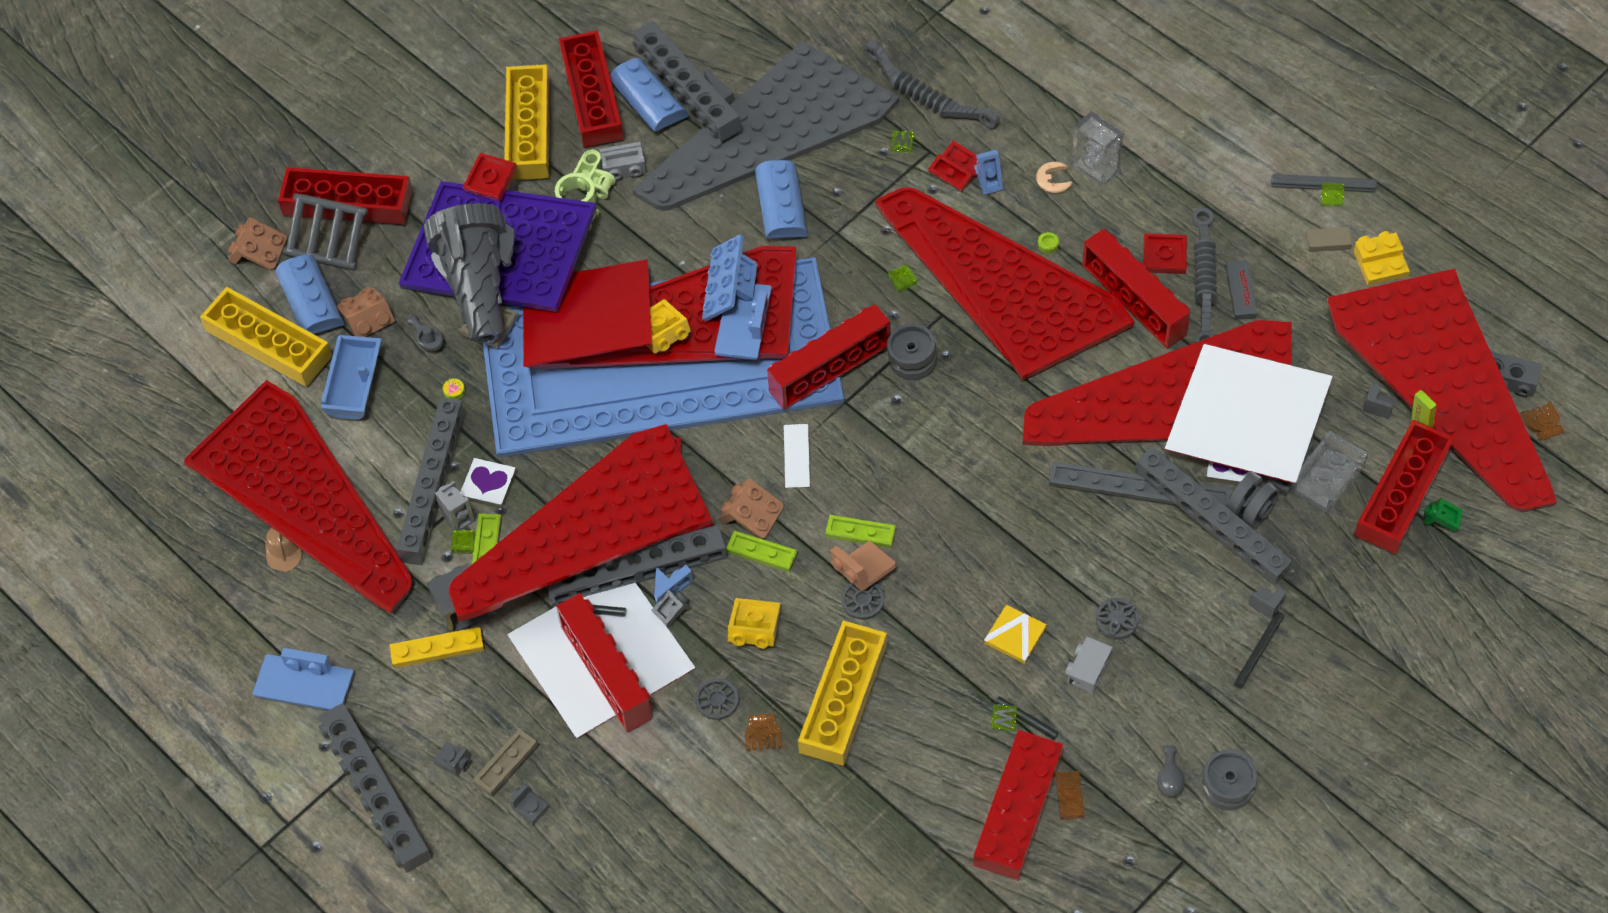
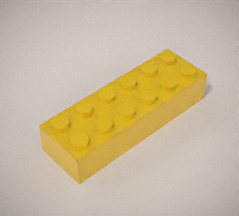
[504,65,550,180]
[200,287,332,387]
[798,621,887,766]

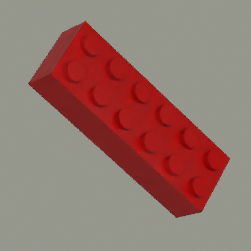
[558,30,624,148]
[278,167,413,225]
[1082,228,1190,349]
[767,304,891,410]
[1354,420,1454,555]
[556,593,652,733]
[973,730,1063,881]

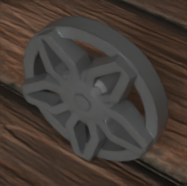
[1096,598,1139,639]

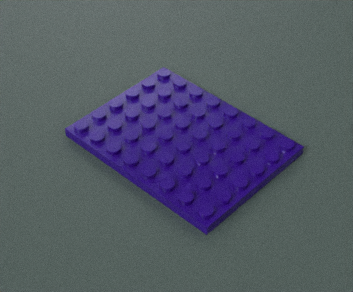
[399,181,597,312]

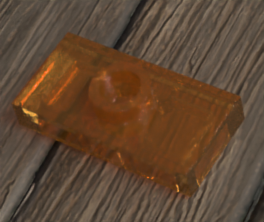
[1055,771,1084,820]

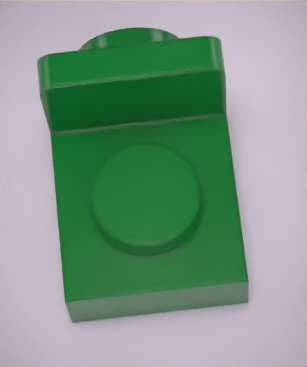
[1424,498,1464,532]

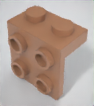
[228,217,287,270]
[337,288,395,337]
[718,479,783,539]
[830,542,896,591]

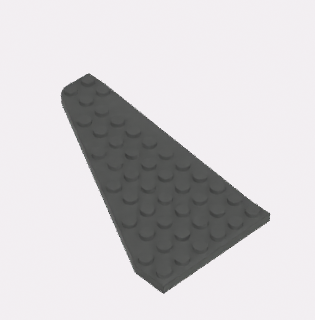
[633,41,899,210]

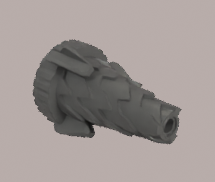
[424,203,515,344]

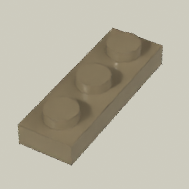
[473,728,538,797]

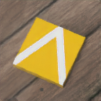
[984,605,1047,664]

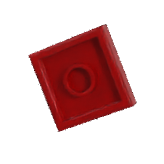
[462,152,518,202]
[1143,233,1187,274]

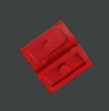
[927,140,977,192]

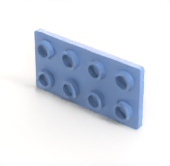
[702,234,757,321]
[715,284,771,360]
[253,648,354,710]

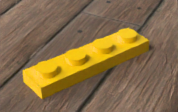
[389,627,484,668]

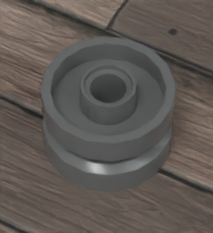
[887,323,937,380]
[1226,471,1280,530]
[1202,749,1257,810]

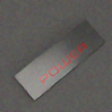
[1225,260,1257,319]

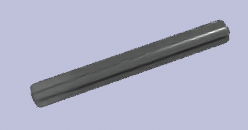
[1271,174,1377,192]

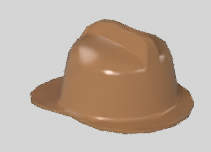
[266,528,302,572]

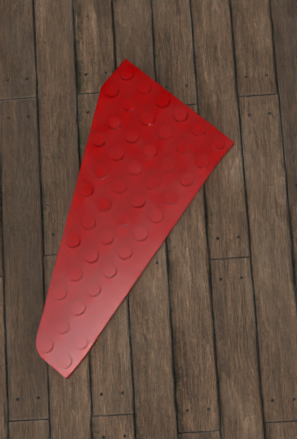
[1327,268,1557,512]
[1023,320,1292,446]
[184,380,412,614]
[449,424,712,622]

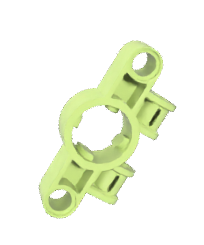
[555,150,616,231]

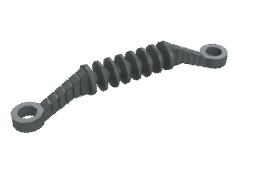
[863,41,1000,128]
[1192,208,1217,343]

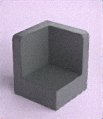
[1363,382,1395,419]
[1248,587,1287,619]

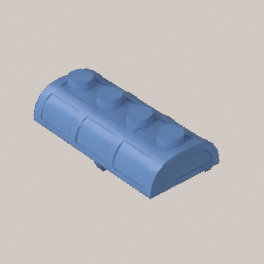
[610,58,689,132]
[755,160,808,239]
[276,255,345,334]
[321,335,382,420]

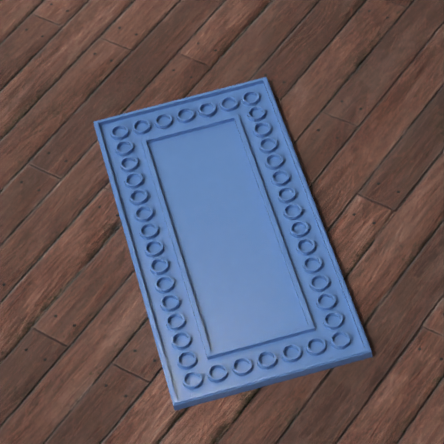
[483,257,844,458]

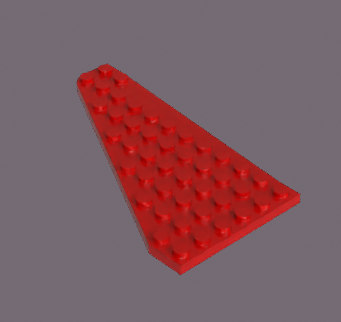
[875,187,1135,380]
[527,246,797,369]

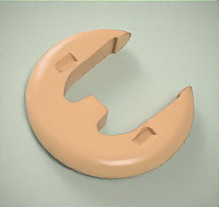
[1036,162,1073,193]

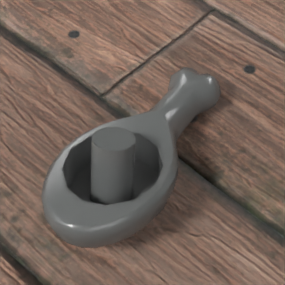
[407,315,443,351]
[1157,745,1185,796]

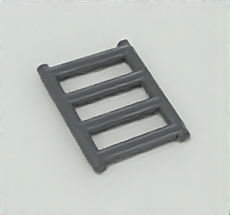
[283,193,368,270]

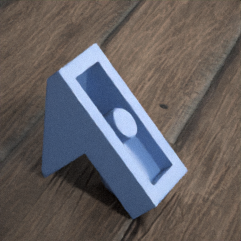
[974,150,1003,195]
[654,565,693,604]

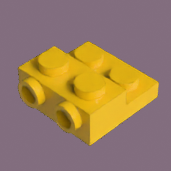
[1353,231,1410,285]
[646,299,691,353]
[728,598,781,648]

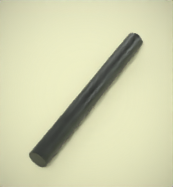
[1234,611,1284,689]

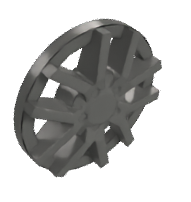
[841,583,884,620]
[695,678,739,720]

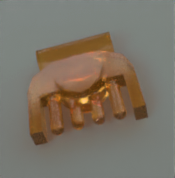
[1520,402,1564,441]
[745,713,782,752]

